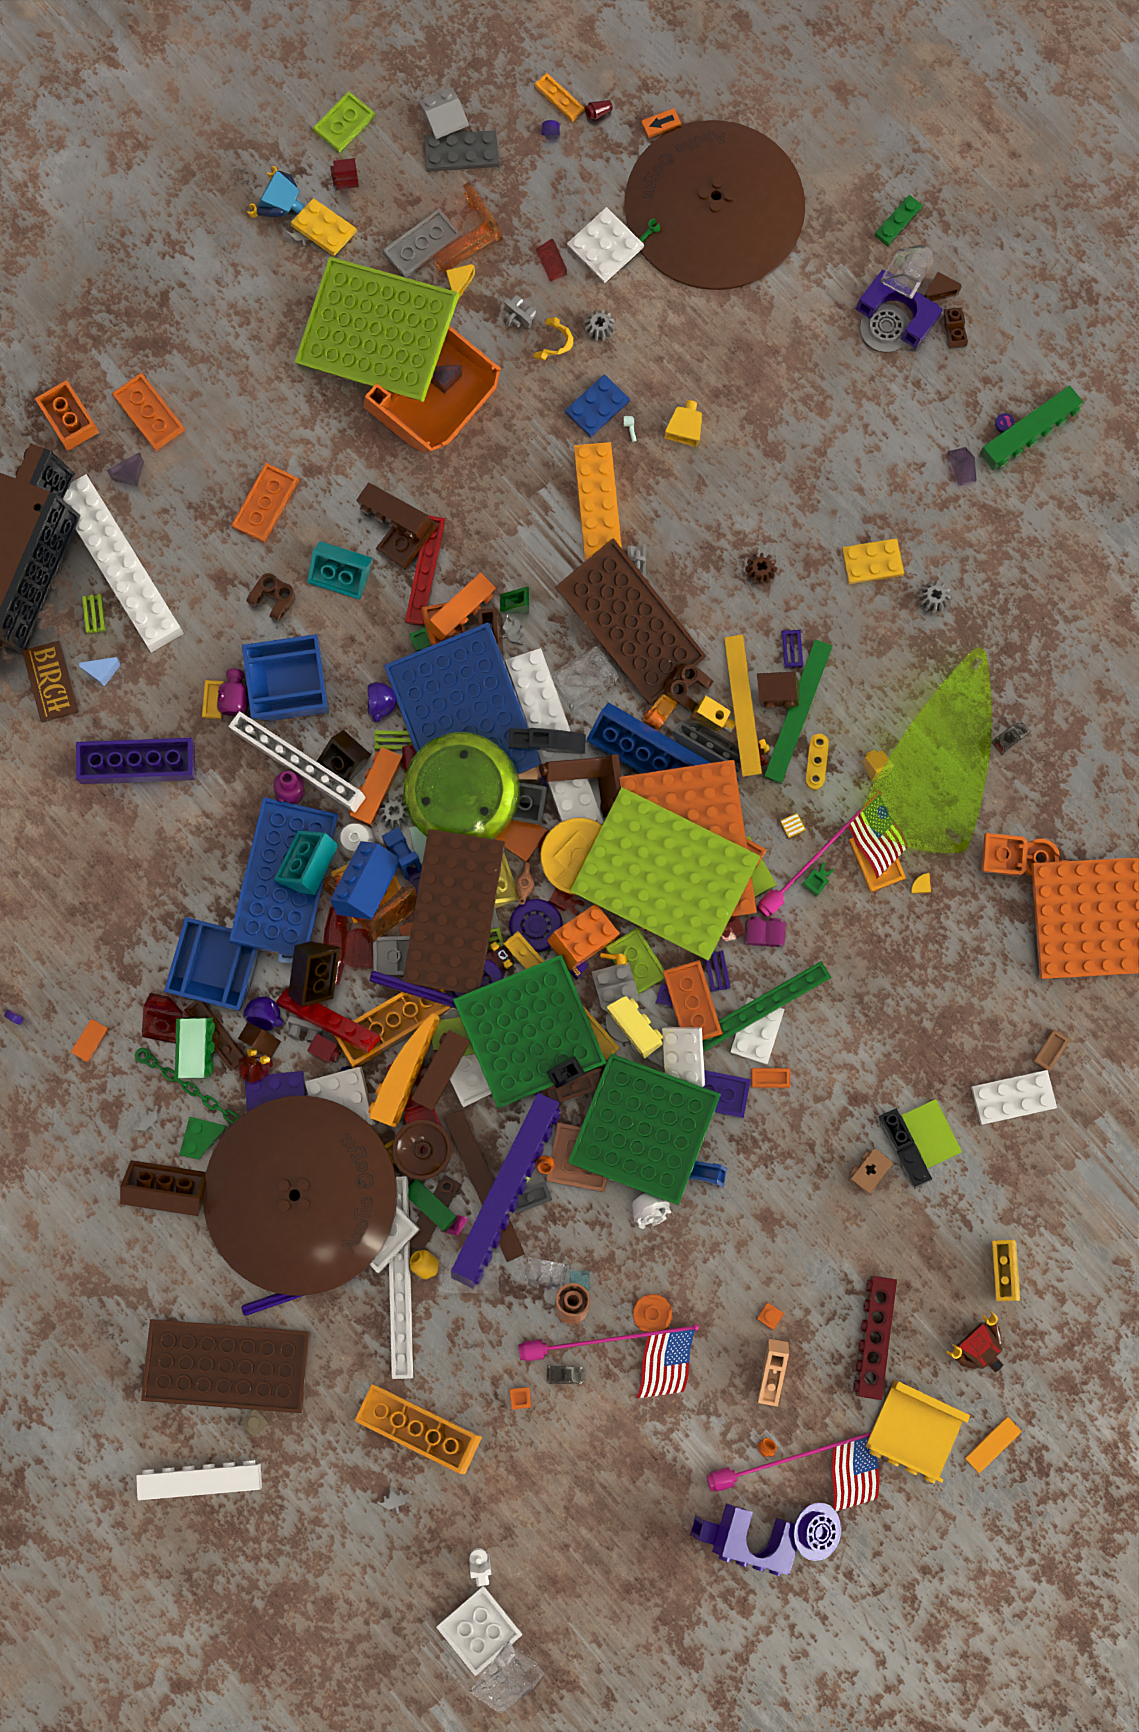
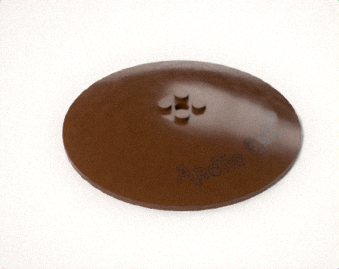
[625,120,805,290]
[203,1096,397,1296]

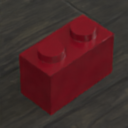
[307,1033,341,1066]

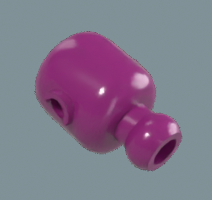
[217,668,249,716]
[273,771,306,804]

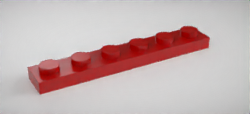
[405,515,446,626]
[276,988,380,1053]

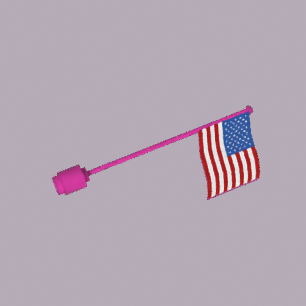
[756,790,908,918]
[518,1324,699,1399]
[706,1432,880,1511]

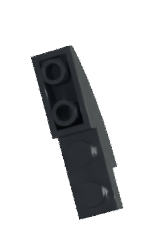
[509,728,586,754]
[879,1108,932,1189]

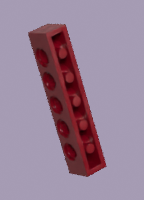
[853,1276,897,1400]

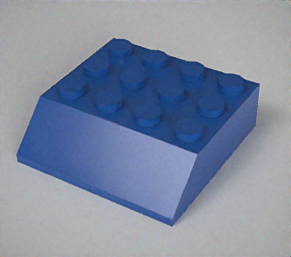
[242,634,329,721]
[164,917,260,1011]

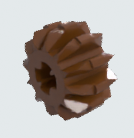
[745,553,777,585]

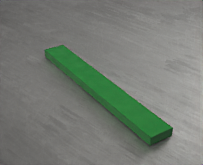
[764,639,833,784]
[702,961,832,1052]

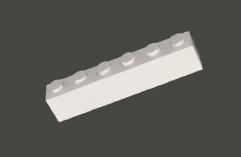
[136,1460,262,1500]

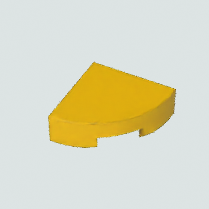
[911,873,931,894]

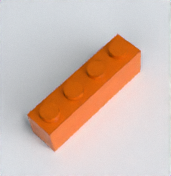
[425,572,496,641]
[348,747,403,828]

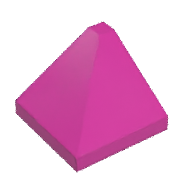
[440,1215,468,1236]

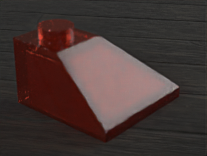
[142,993,183,1044]

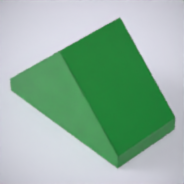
[500,586,529,613]

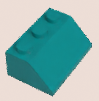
[307,541,373,600]
[274,831,338,895]

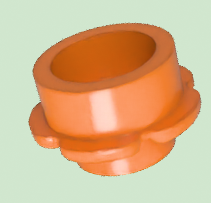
[536,1156,555,1174]
[758,1438,777,1457]

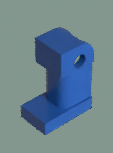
[382,827,422,880]
[689,1161,727,1188]

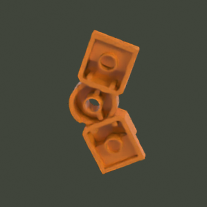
[982,833,1068,877]

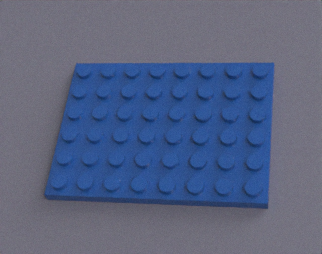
[384,622,542,807]

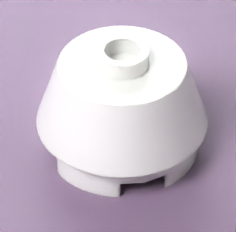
[336,822,375,859]
[632,1193,671,1229]

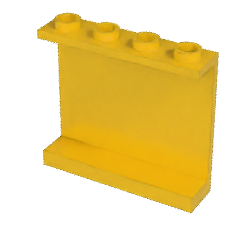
[865,1380,970,1484]

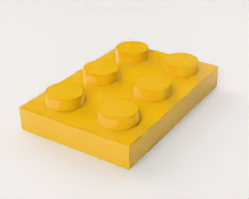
[291,198,357,256]
[842,538,904,585]

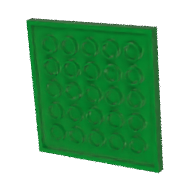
[453,955,606,1109]
[568,1053,721,1206]

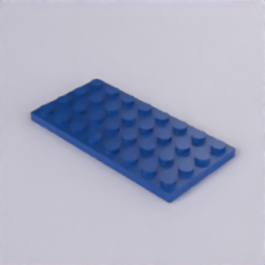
[229,797,338,957]

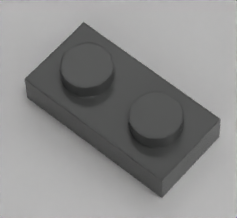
[515,1181,552,1214]

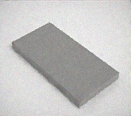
[382,208,462,278]

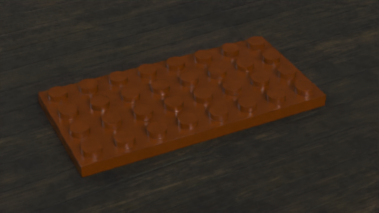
[555,538,707,705]
[403,829,505,993]
[141,1319,310,1413]

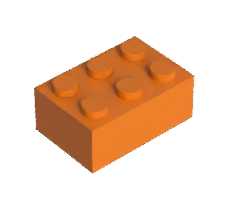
[35,380,99,451]
[547,904,620,971]

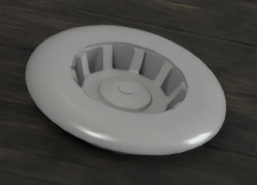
[860,304,910,352]

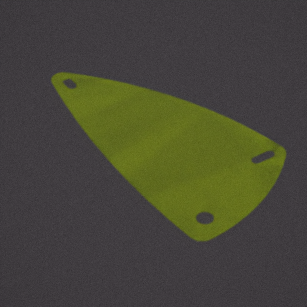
[861,647,992,853]

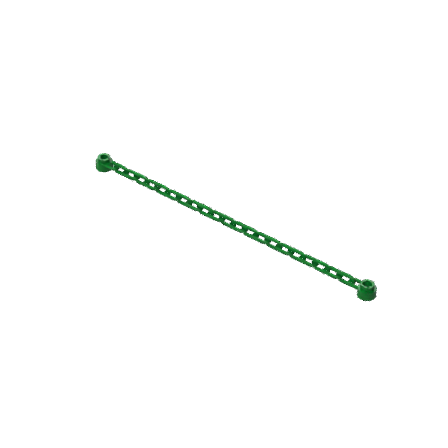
[135,1048,239,1124]

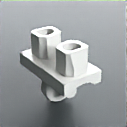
[469,1548,491,1586]

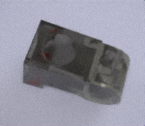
[991,720,1031,755]
[547,1365,585,1384]

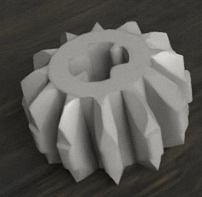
[584,309,615,342]
[919,581,951,613]
[378,796,411,829]

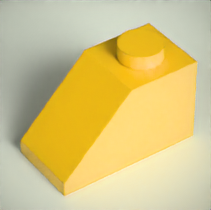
[862,750,894,782]

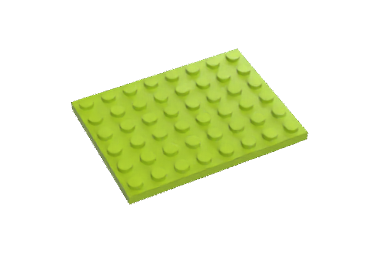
[295,256,460,402]
[570,787,761,961]

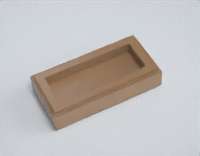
[1033,1029,1070,1072]

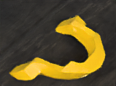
[532,317,574,360]

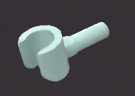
[624,416,637,442]

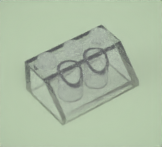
[880,244,937,299]

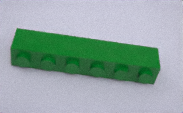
[980,385,1083,470]

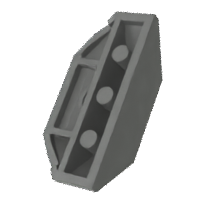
[672,721,741,772]

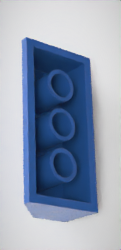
[330,841,400,920]

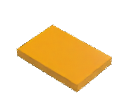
[848,838,906,893]

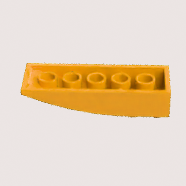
[333,986,452,1069]
[368,1013,441,1128]
[354,1384,482,1474]

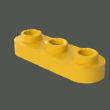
[805,734,829,790]

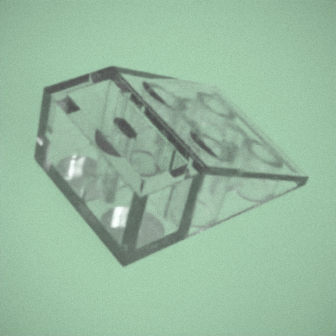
[470,1641,545,1714]

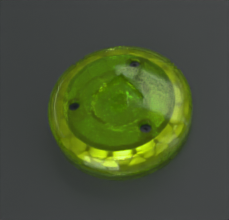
[403,732,520,839]

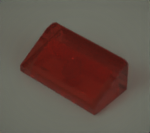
[536,239,567,281]

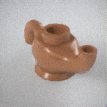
[515,862,534,905]

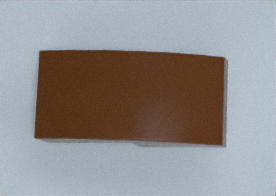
[943,307,968,348]

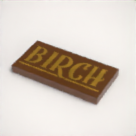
[23,640,79,722]

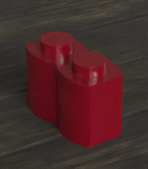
[330,158,359,190]

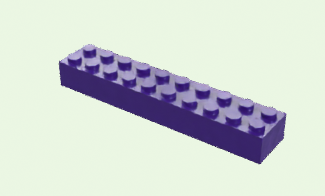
[451,1093,561,1288]

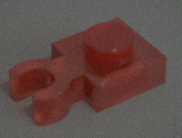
[548,888,585,915]

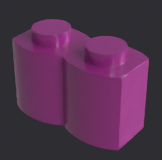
[745,917,786,947]

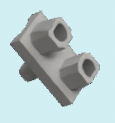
[503,295,536,330]
[627,546,646,579]
[288,1017,324,1043]

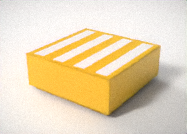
[780,813,806,839]

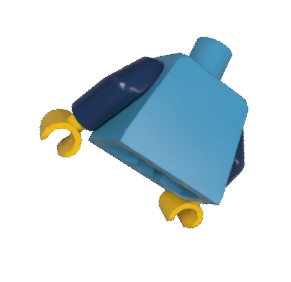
[247,166,304,218]

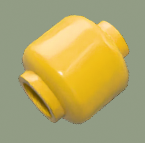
[410,1250,439,1279]

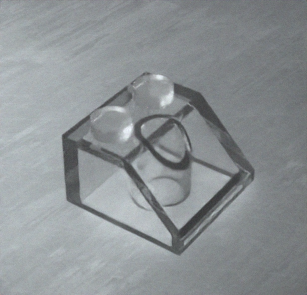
[524,1257,568,1292]

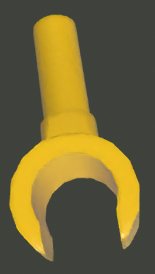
[600,953,627,965]

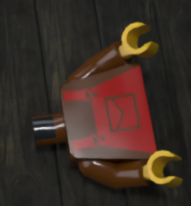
[946,1311,1004,1372]

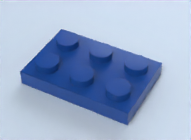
[565,374,630,438]

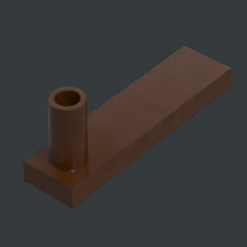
[410,1174,461,1251]

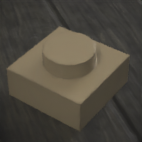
[240,1410,269,1437]

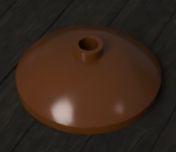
[392,1120,452,1180]

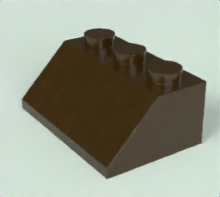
[288,941,340,1007]

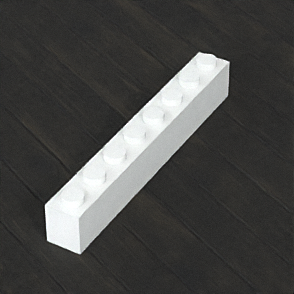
[228,711,366,813]

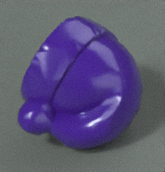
[368,682,397,722]
[243,996,283,1031]

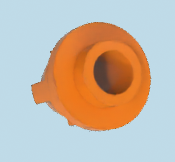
[643,708,666,730]

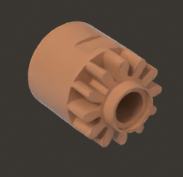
[554,1283,590,1326]

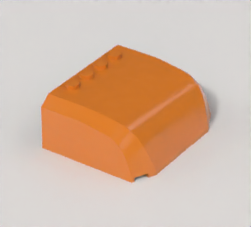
[363,325,501,453]

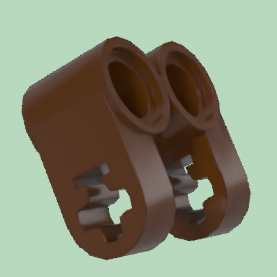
[246,573,295,622]
[664,663,714,712]

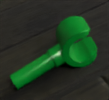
[639,218,660,242]

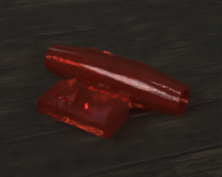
[323,907,375,986]

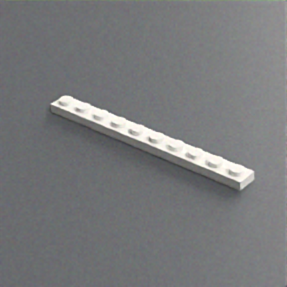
[389,1176,413,1379]

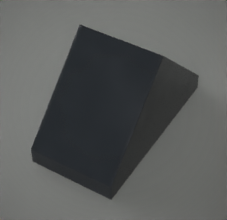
[547,1056,585,1089]

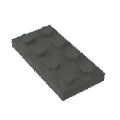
[424,130,499,172]

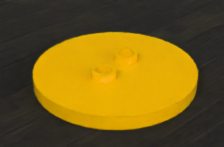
[540,817,602,895]

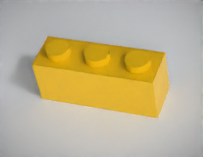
[992,1240,1020,1302]

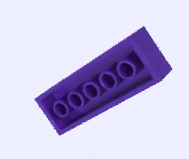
[76,738,195,784]

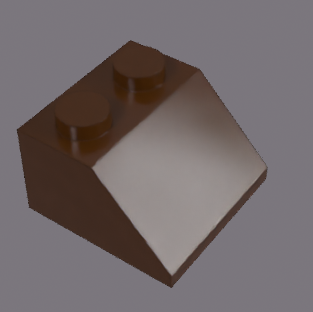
[757,672,799,709]

